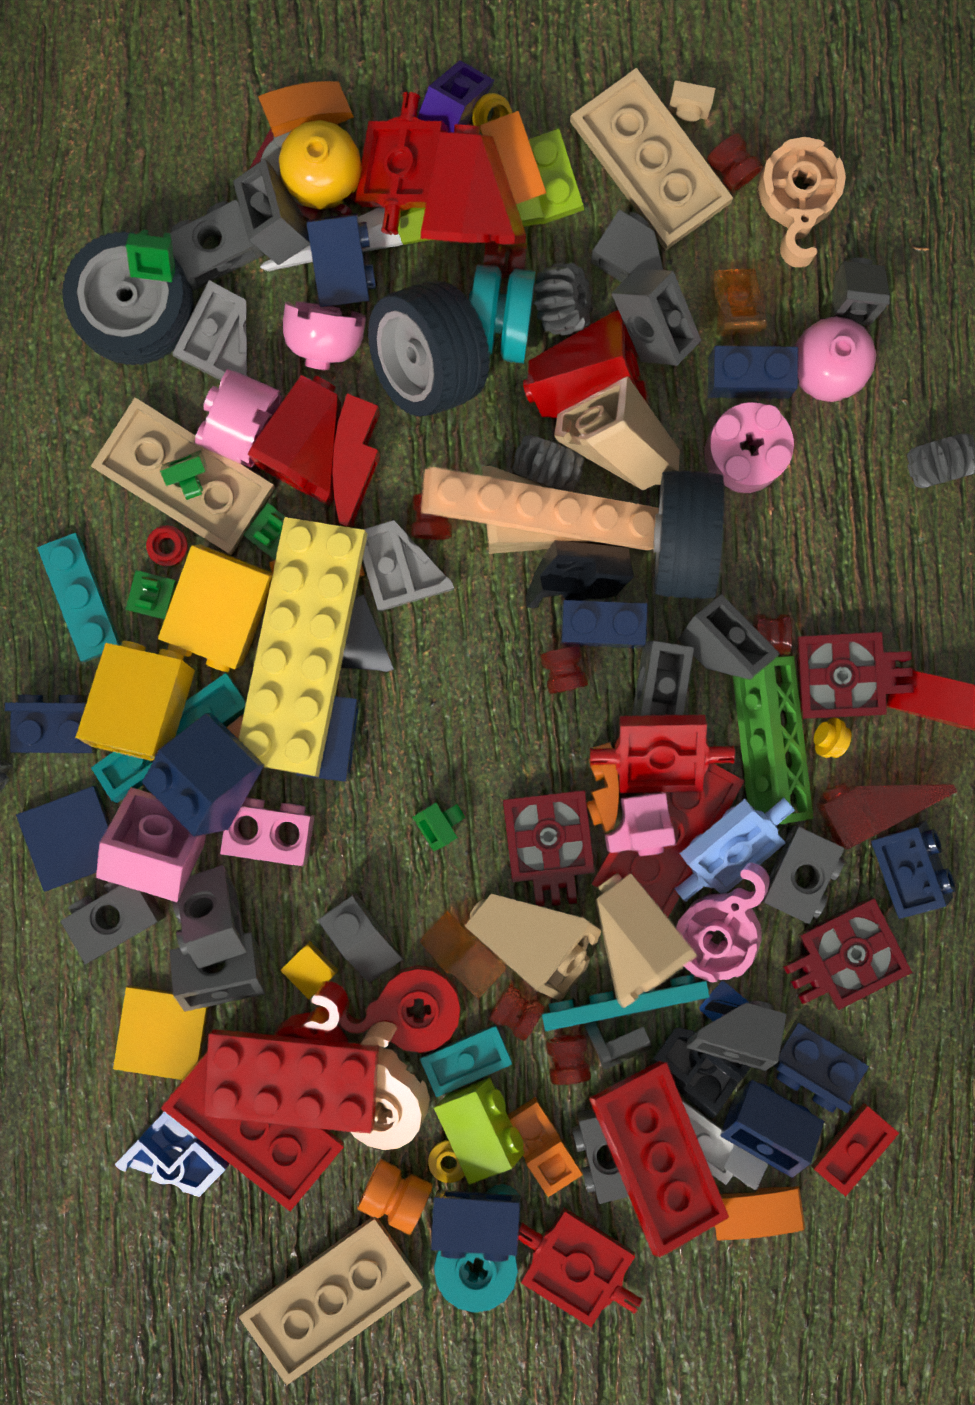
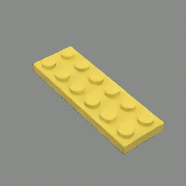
[239,517,368,777]

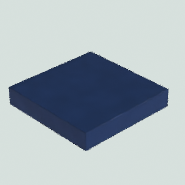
[16,786,110,892]

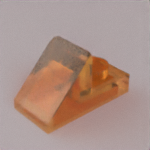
[713,269,767,336]
[419,910,507,999]

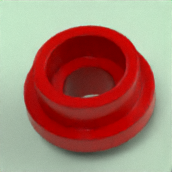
[146,525,188,567]

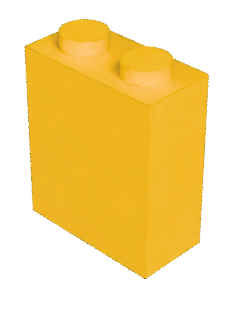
[158,544,273,672]
[75,641,195,761]

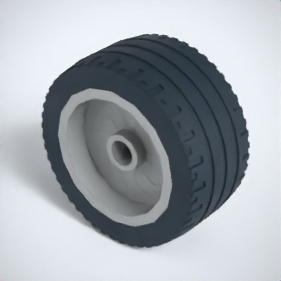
[62,231,194,365]
[368,281,490,417]
[653,471,724,599]

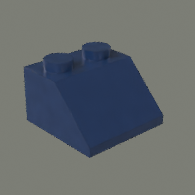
[142,713,264,836]

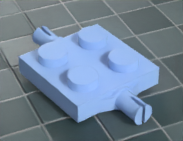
[675,797,795,902]

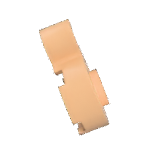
[758,137,846,268]
[351,1021,430,1150]

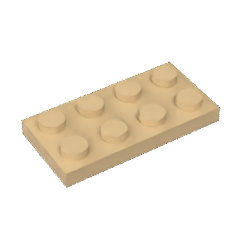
[570,68,733,250]
[91,398,275,556]
[239,1217,424,1385]

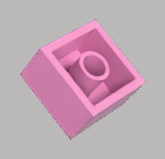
[96,787,206,902]

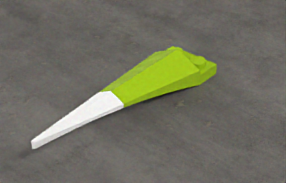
[260,129,584,271]

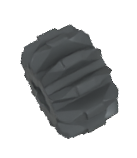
[533,262,593,335]
[907,433,975,488]
[512,435,584,492]

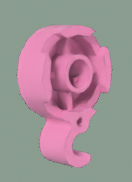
[676,862,770,982]

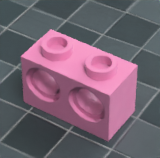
[220,797,315,866]

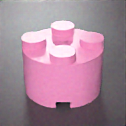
[195,369,282,468]
[704,402,794,493]

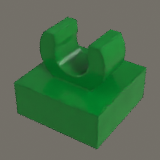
[125,229,175,282]
[160,450,207,500]
[243,503,286,560]
[125,570,178,620]
[412,803,466,852]

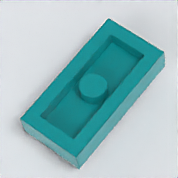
[420,1024,512,1097]

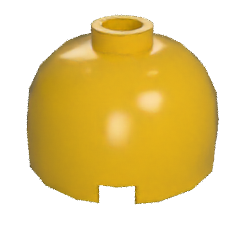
[279,120,362,210]

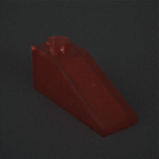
[815,782,958,850]

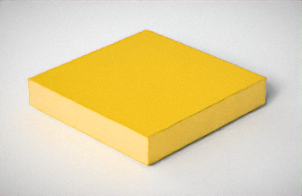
[113,985,209,1080]

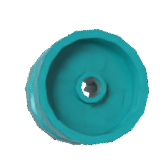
[469,264,536,364]

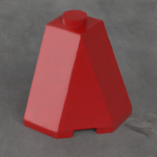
[420,124,526,245]
[523,310,648,418]
[247,375,341,507]

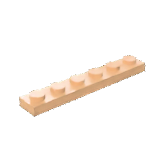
[421,467,659,550]

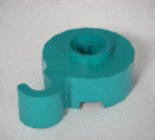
[434,1184,518,1313]

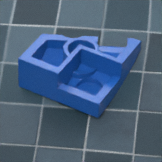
[115,1112,230,1197]

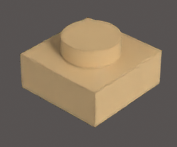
[668,80,715,121]

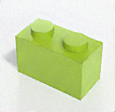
[434,1077,525,1184]

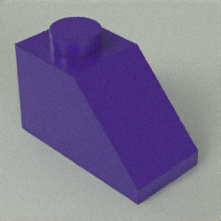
[417,60,494,133]

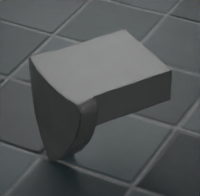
[584,1021,652,1070]

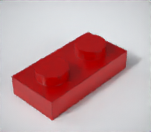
[811,1103,899,1197]

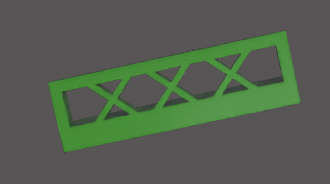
[732,656,814,824]

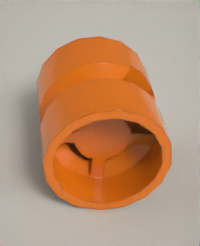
[357,1158,433,1235]

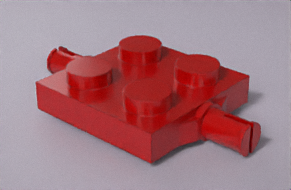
[355,92,449,235]
[590,715,735,793]
[519,1207,642,1327]

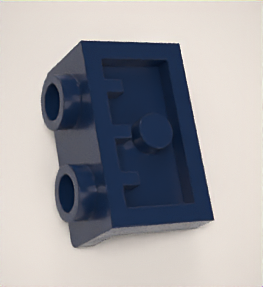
[5,695,96,753]
[871,820,956,919]
[773,1020,869,1113]

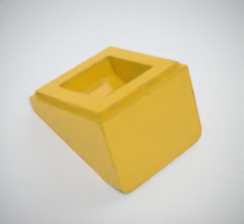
[280,941,338,1000]

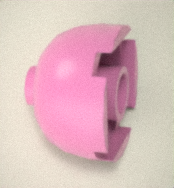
[283,302,366,370]
[794,316,876,402]

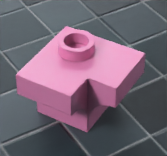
[605,792,675,856]

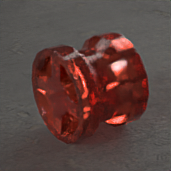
[753,614,792,655]

